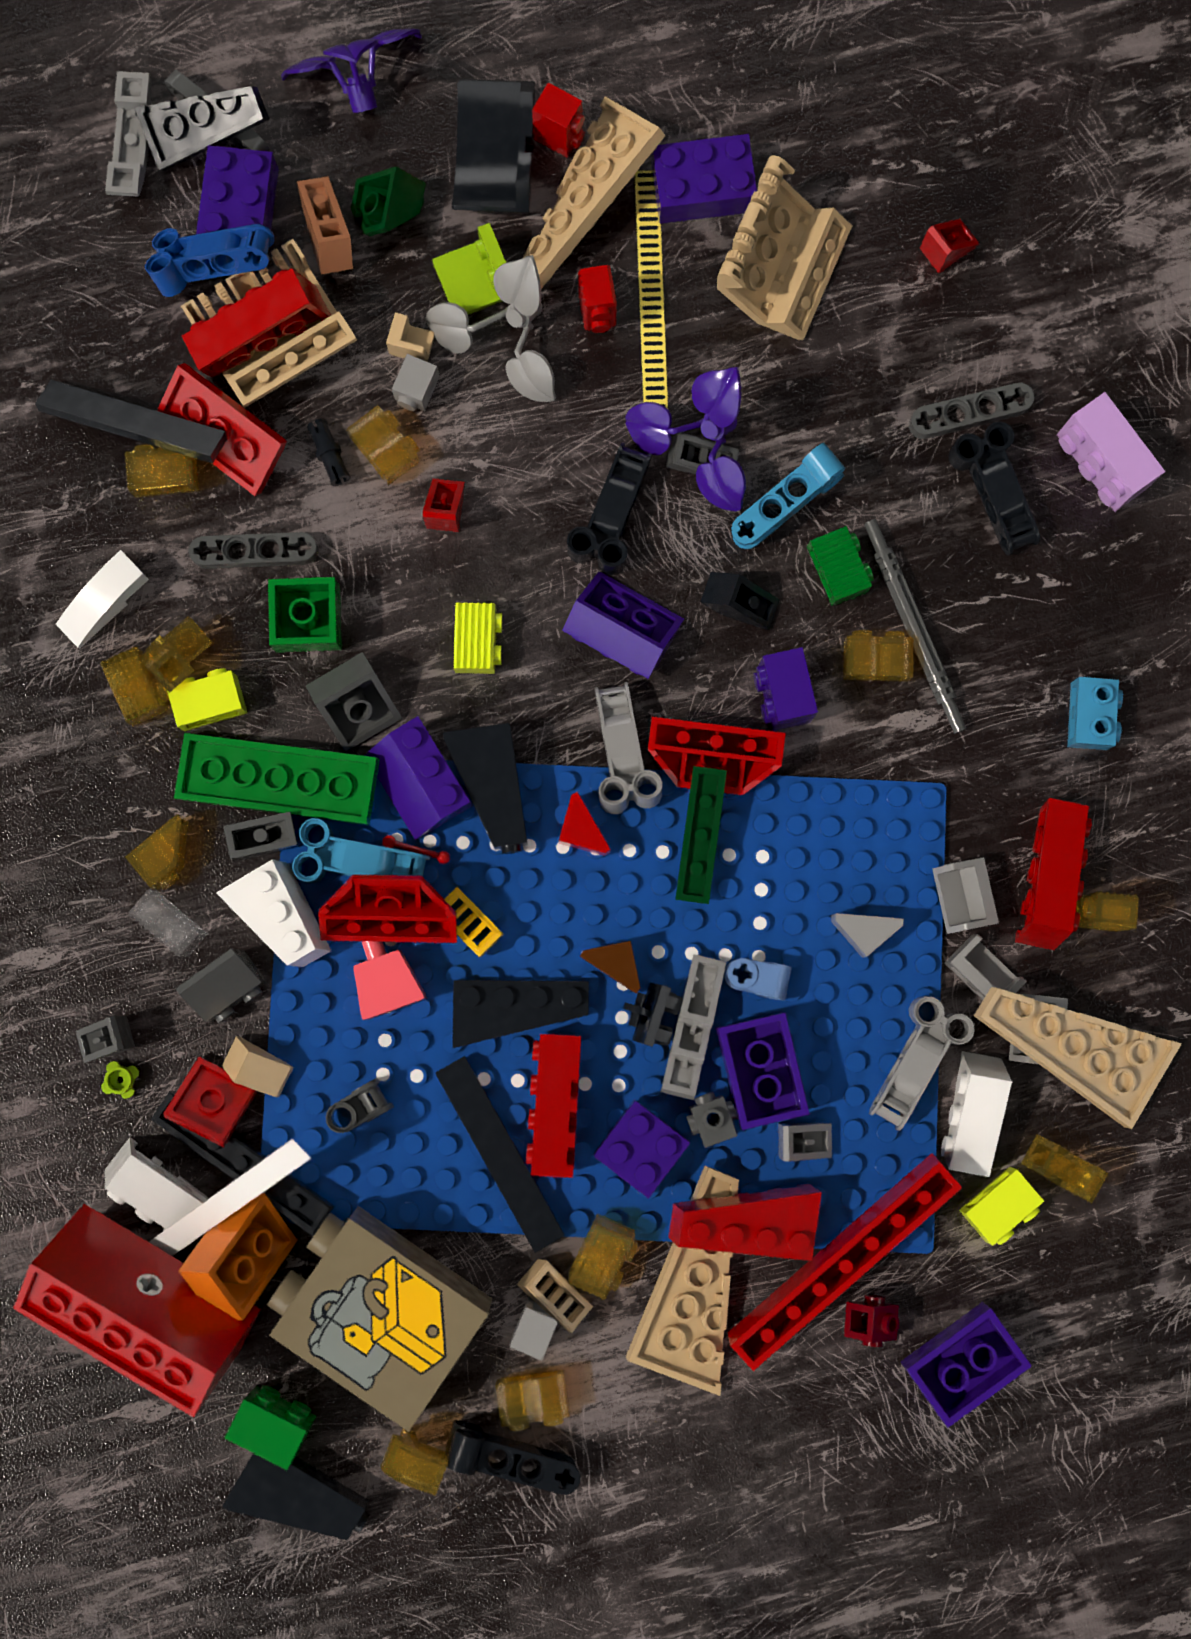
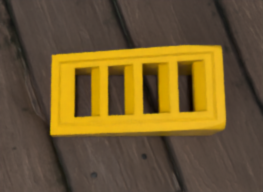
[444,887,504,958]

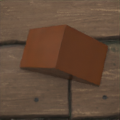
[580,941,640,994]

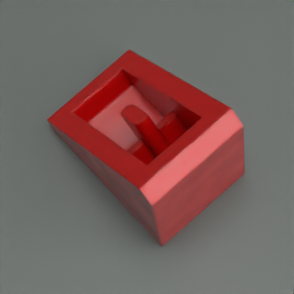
[920,219,979,273]
[423,478,465,532]
[559,792,611,856]

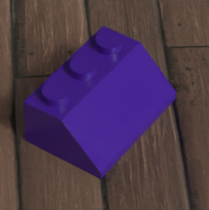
[562,571,684,679]
[364,716,472,840]

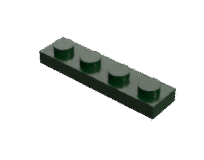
[675,766,727,904]

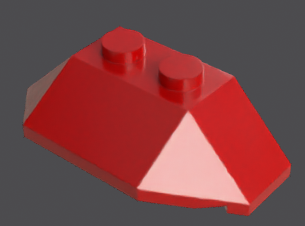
[648,717,786,795]
[318,875,457,943]

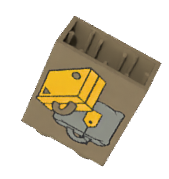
[267,1206,493,1432]

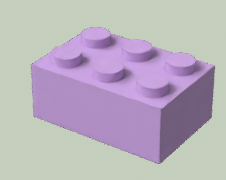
[1057,392,1166,512]

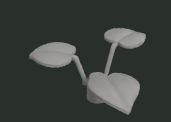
[426,255,556,402]

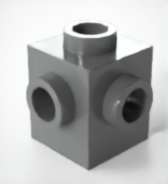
[686,1092,738,1148]

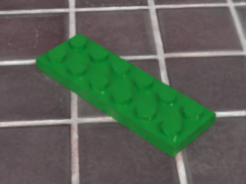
[174,733,380,825]

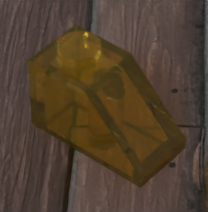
[125,814,189,890]

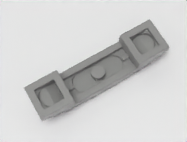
[105,71,151,196]

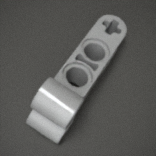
[594,682,662,814]
[869,996,974,1131]

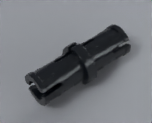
[307,418,351,486]

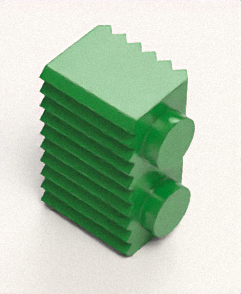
[807,526,874,606]

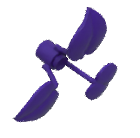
[281,29,422,113]
[625,367,746,511]

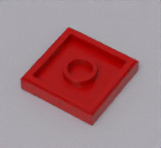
[163,1056,258,1148]

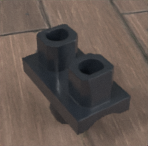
[623,982,683,1047]

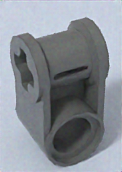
[326,1077,394,1133]

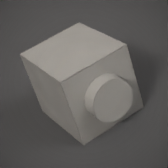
[392,354,440,412]

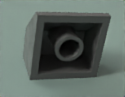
[306,652,402,752]
[175,948,267,1024]

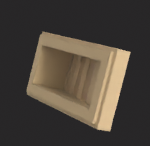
[517,1259,593,1333]

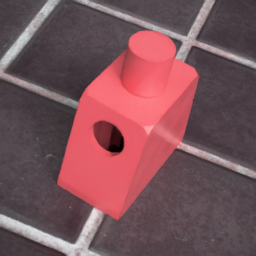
[354,941,427,1020]

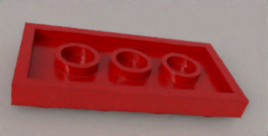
[157,363,288,496]

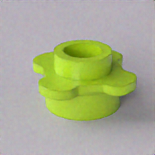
[101,1061,139,1099]

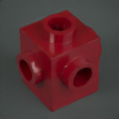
[844,1294,899,1347]

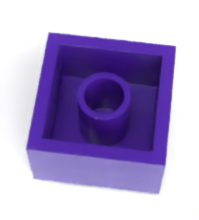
[753,647,818,731]
[593,1099,690,1199]

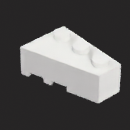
[216,860,331,967]
[941,1051,1012,1177]
[105,1137,209,1245]

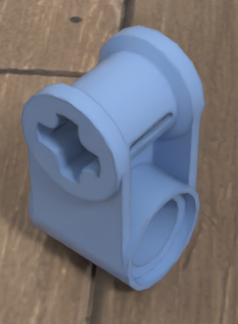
[724,958,792,1001]

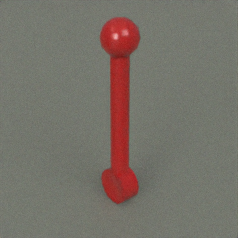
[382,835,450,864]

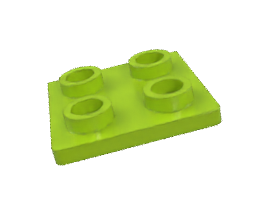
[432,223,506,315]

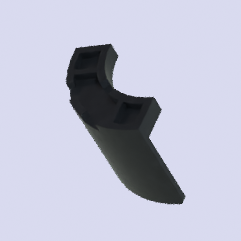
[452,79,535,213]

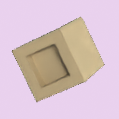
[386,313,435,362]

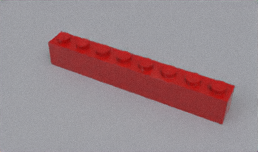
[727,1153,962,1371]

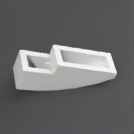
[56,550,149,649]

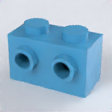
[1067,677,1123,750]

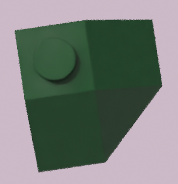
[351,166,426,237]

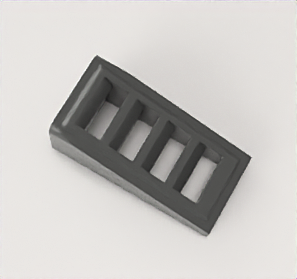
[666,432,740,474]

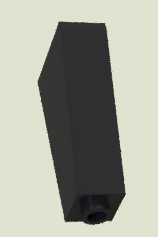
[443,723,528,854]
[222,1453,370,1541]

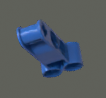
[145,224,275,297]

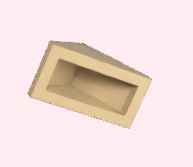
[222,1036,294,1097]

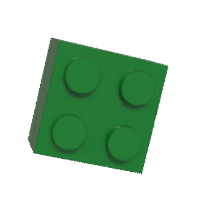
[268,577,342,653]
[225,1385,317,1470]

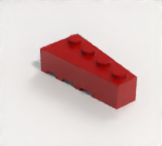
[182,268,331,377]
[1015,798,1092,950]
[526,1034,581,1178]
[668,1184,822,1261]

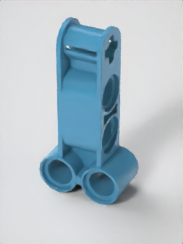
[731,442,846,549]
[292,818,430,884]

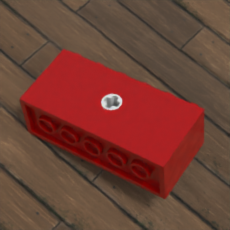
[13,1204,261,1417]

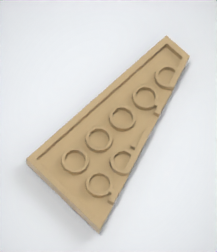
[523,97,666,289]
[974,987,1181,1129]
[626,1165,739,1396]

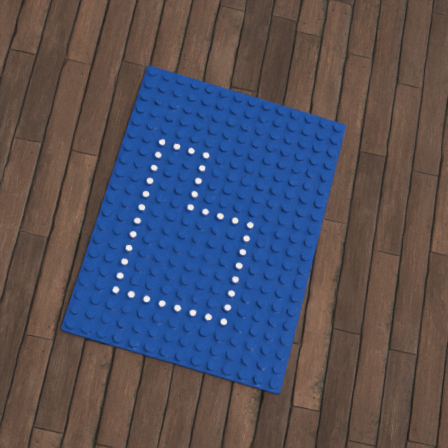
[261,760,946,1254]

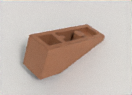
[297,176,353,274]

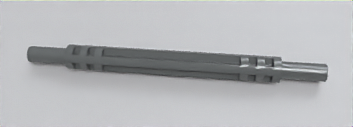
[864,519,967,734]

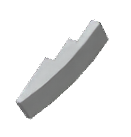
[660,954,726,1100]

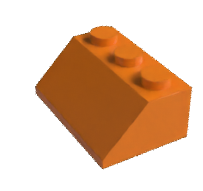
[178,1193,298,1321]

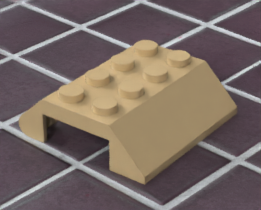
[717,155,852,340]
[181,239,357,408]

